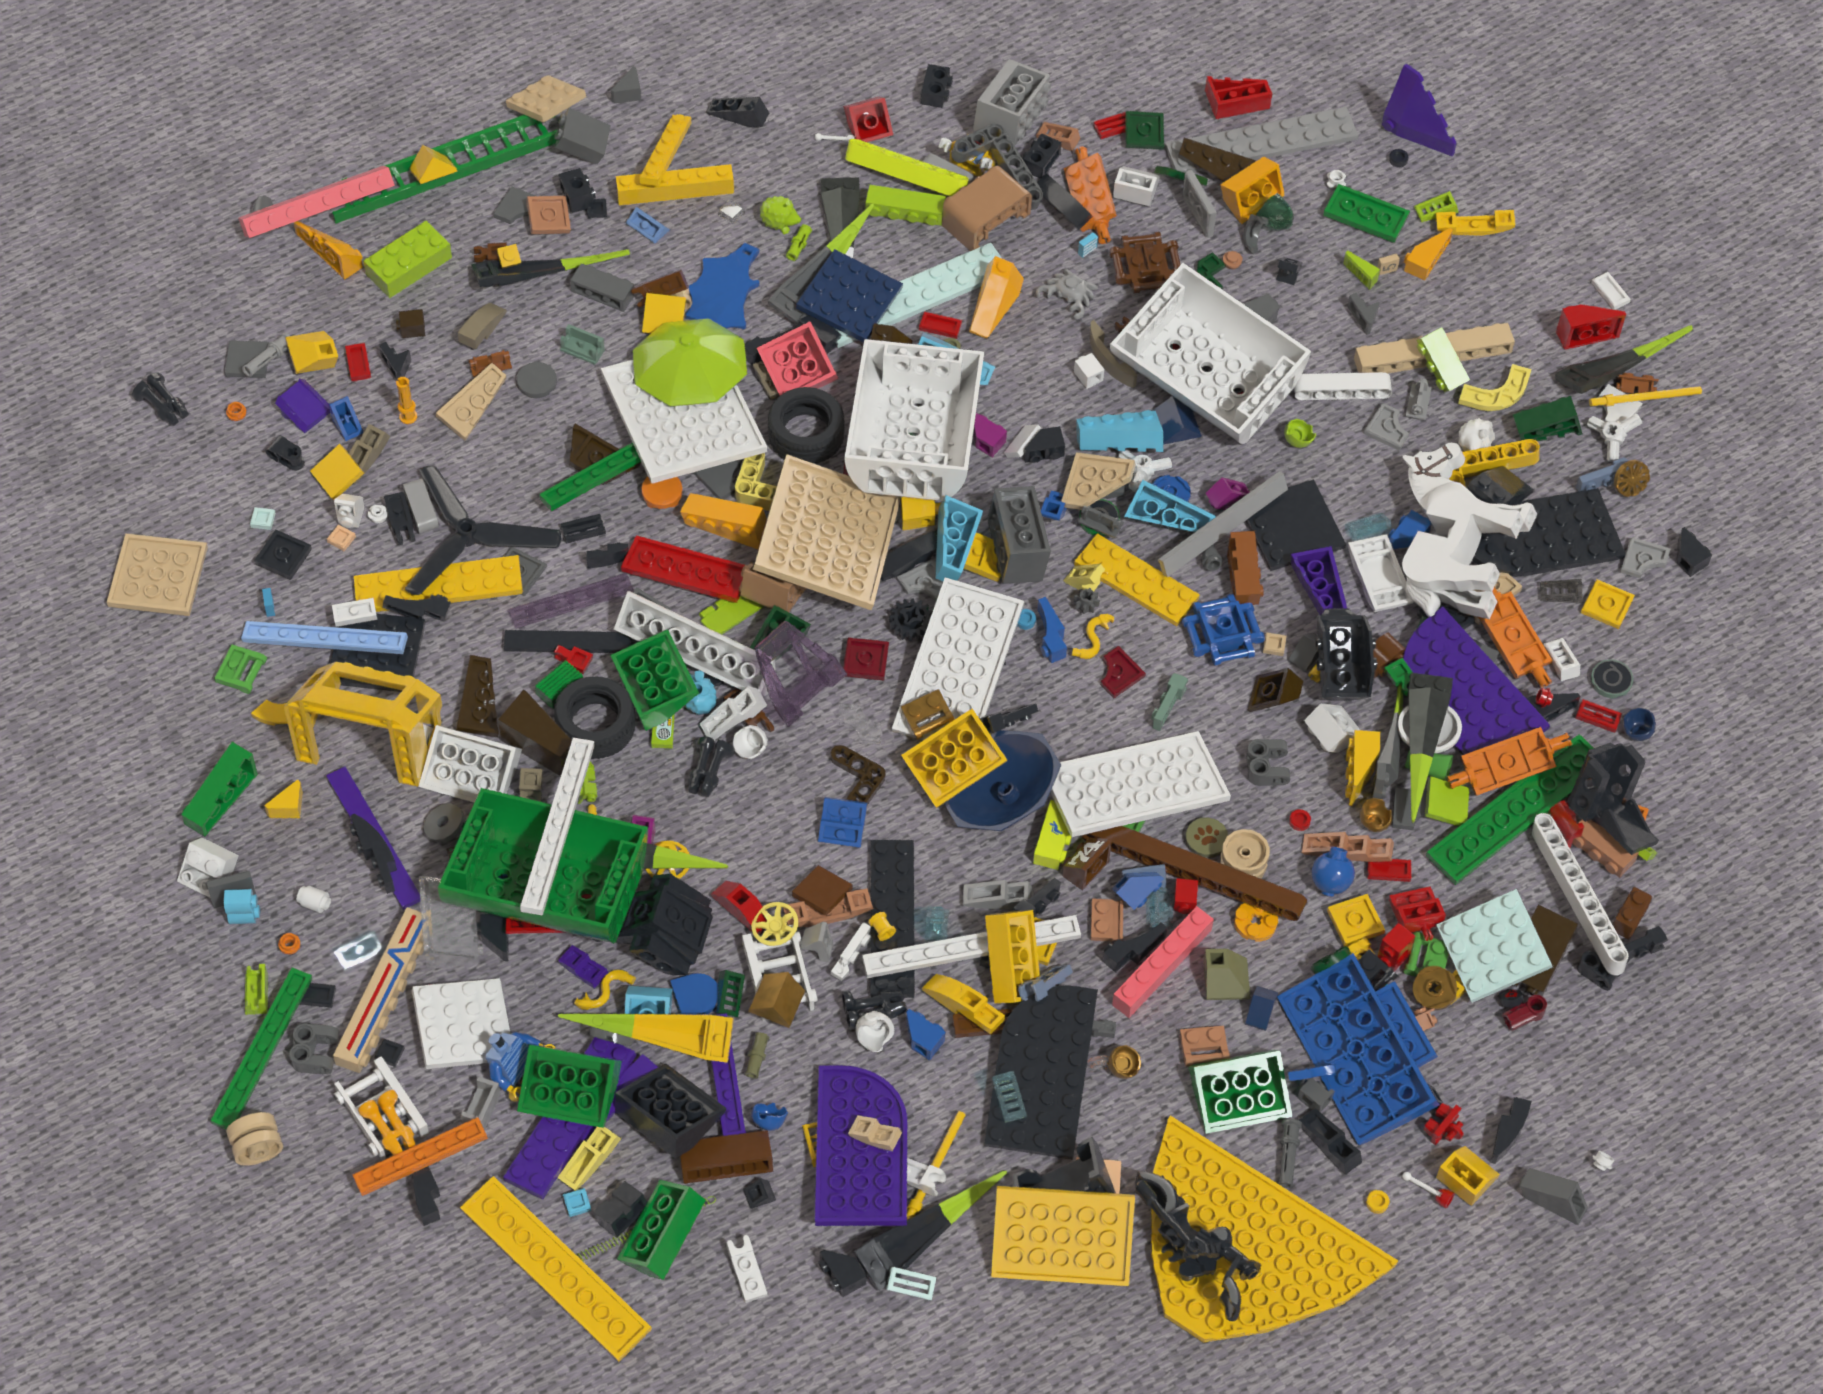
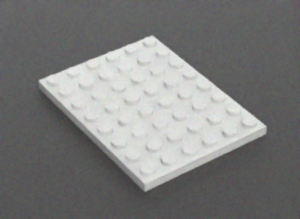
[601,360,767,484]

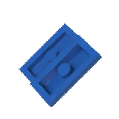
[818,797,867,848]

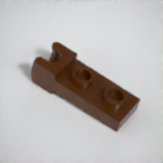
[631,269,689,307]

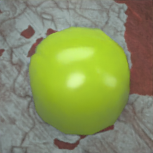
[1284,419,1316,448]

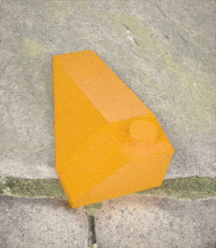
[293,221,363,280]
[969,256,1024,338]

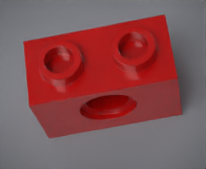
[1377,923,1415,972]

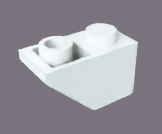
[334,494,364,528]

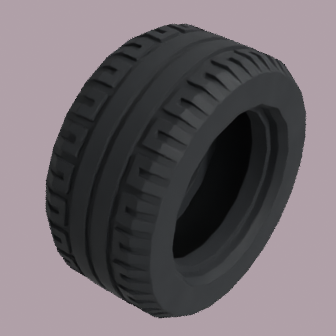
[768,387,845,464]
[554,676,635,759]

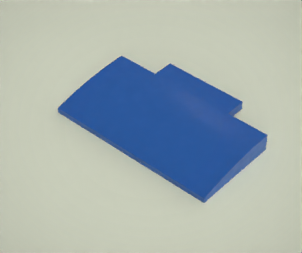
[1277,953,1439,1145]

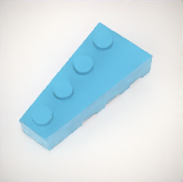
[1076,410,1163,452]
[1124,480,1217,532]
[936,495,983,581]

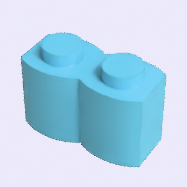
[224,889,260,924]

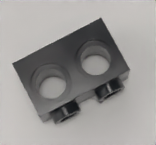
[920,64,953,108]
[1022,133,1062,179]

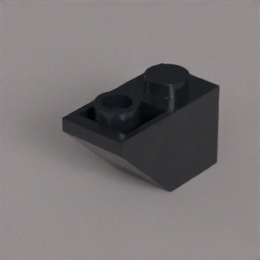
[1024,426,1065,463]
[1677,527,1712,577]
[818,1250,867,1297]

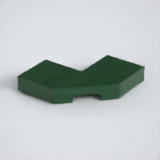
[1154,166,1208,186]
[1197,252,1225,290]

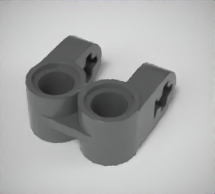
[1246,739,1291,786]
[289,1023,339,1074]

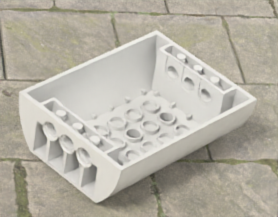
[1110,263,1311,444]
[845,339,984,501]

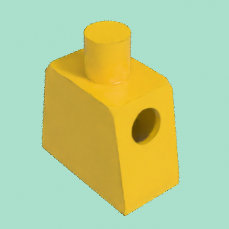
[901,496,942,530]

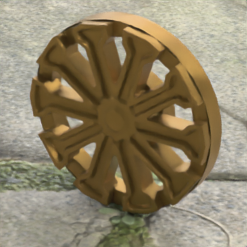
[1614,460,1650,497]

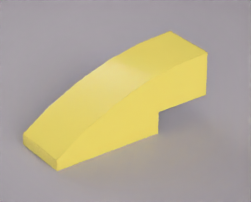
[558,1127,621,1191]

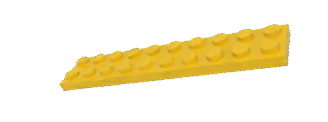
[460,1176,652,1362]

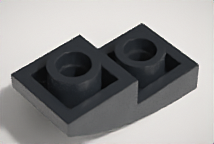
[586,542,629,568]

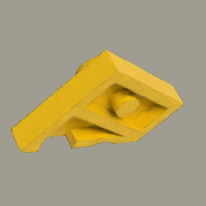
[964,533,1001,582]

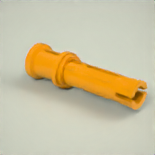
[396,377,417,424]

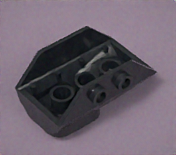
[1315,608,1377,701]

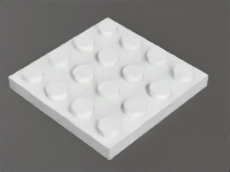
[412,978,511,1069]

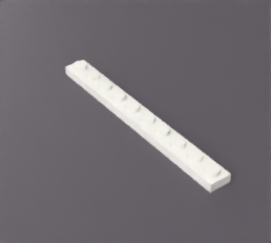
[520,738,594,915]
[862,915,1081,978]

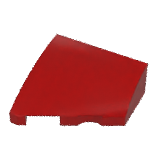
[1547,801,1585,848]

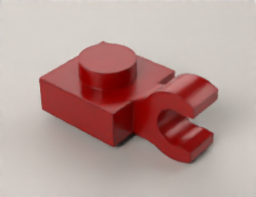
[554,645,593,675]

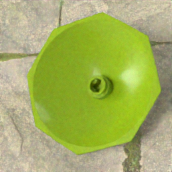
[633,319,747,406]

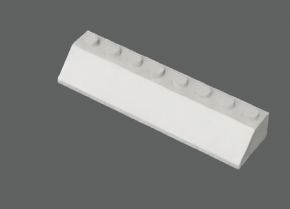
[614,591,775,697]

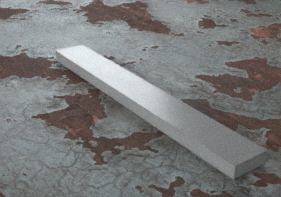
[1158,471,1288,577]

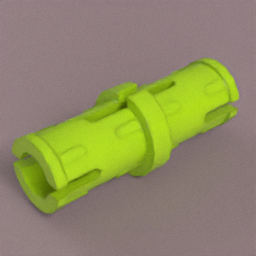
[786,224,812,261]

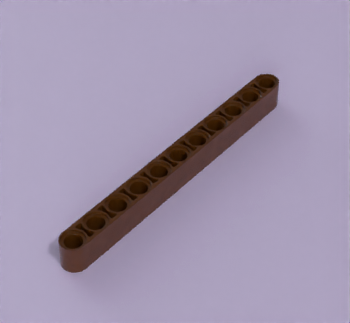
[1082,826,1307,921]

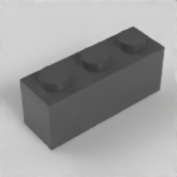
[570,263,635,312]

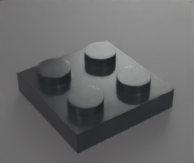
[254,529,312,580]

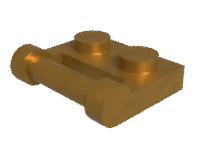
[901,689,955,740]

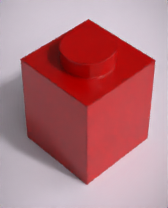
[1173,878,1198,914]

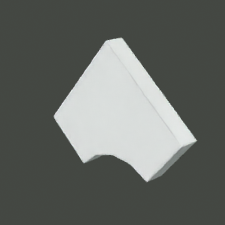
[1598,384,1643,423]

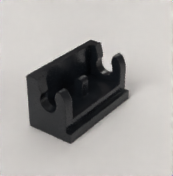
[798,315,841,354]

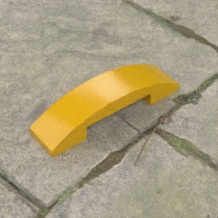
[1436,210,1515,236]

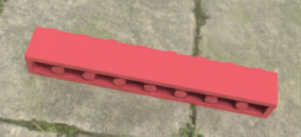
[238,166,395,238]

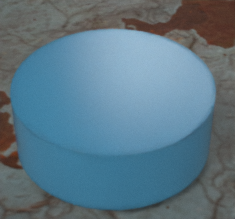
[1017,609,1036,630]

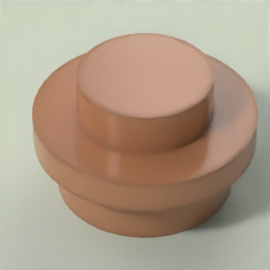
[1223,251,1242,269]

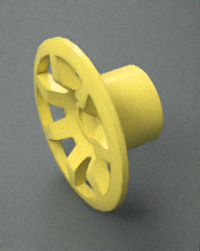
[751,902,798,946]

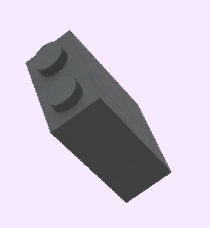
[554,108,611,164]

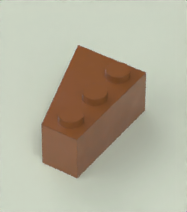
[1227,531,1264,605]

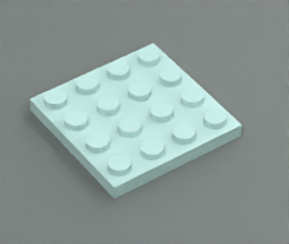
[1437,889,1553,1003]

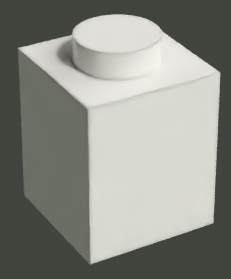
[1074,353,1104,389]

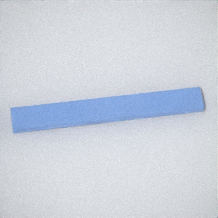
[241,621,408,654]

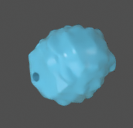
[686,670,717,715]

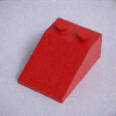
[1556,304,1626,350]

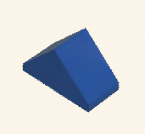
[329,396,364,441]

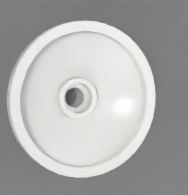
[1398,706,1462,753]

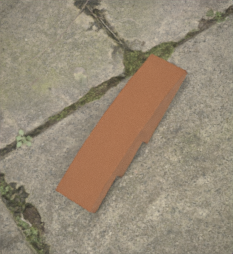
[1302,832,1394,862]

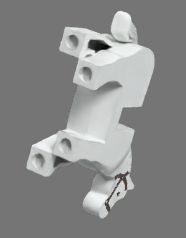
[1402,443,1537,619]

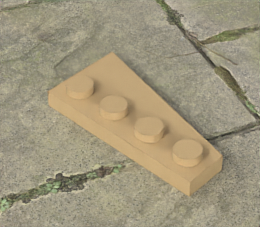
[436,363,506,441]

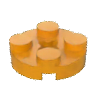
[1234,903,1278,942]

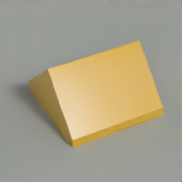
[410,145,457,184]

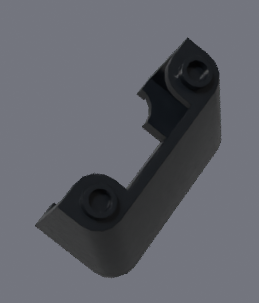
[1013,1137,1116,1194]

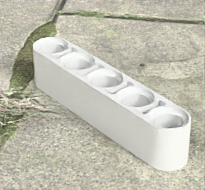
[1294,372,1392,400]

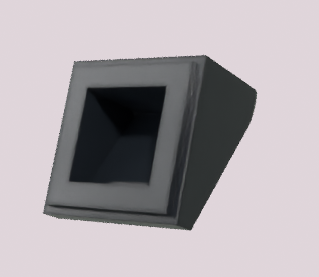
[743,1178,776,1209]

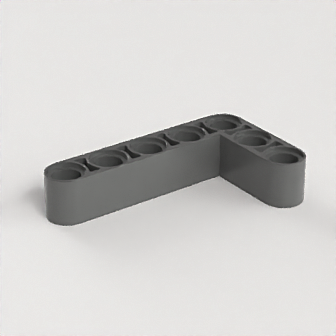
[951,123,1043,210]

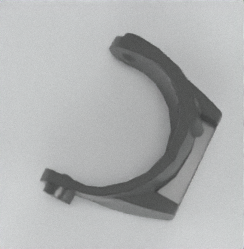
[1242,214,1269,254]

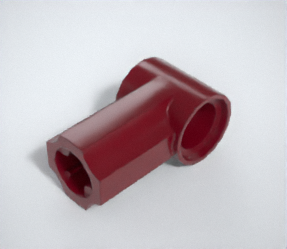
[1502,995,1547,1031]

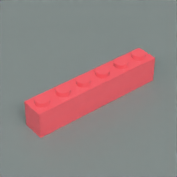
[1112,906,1214,1018]

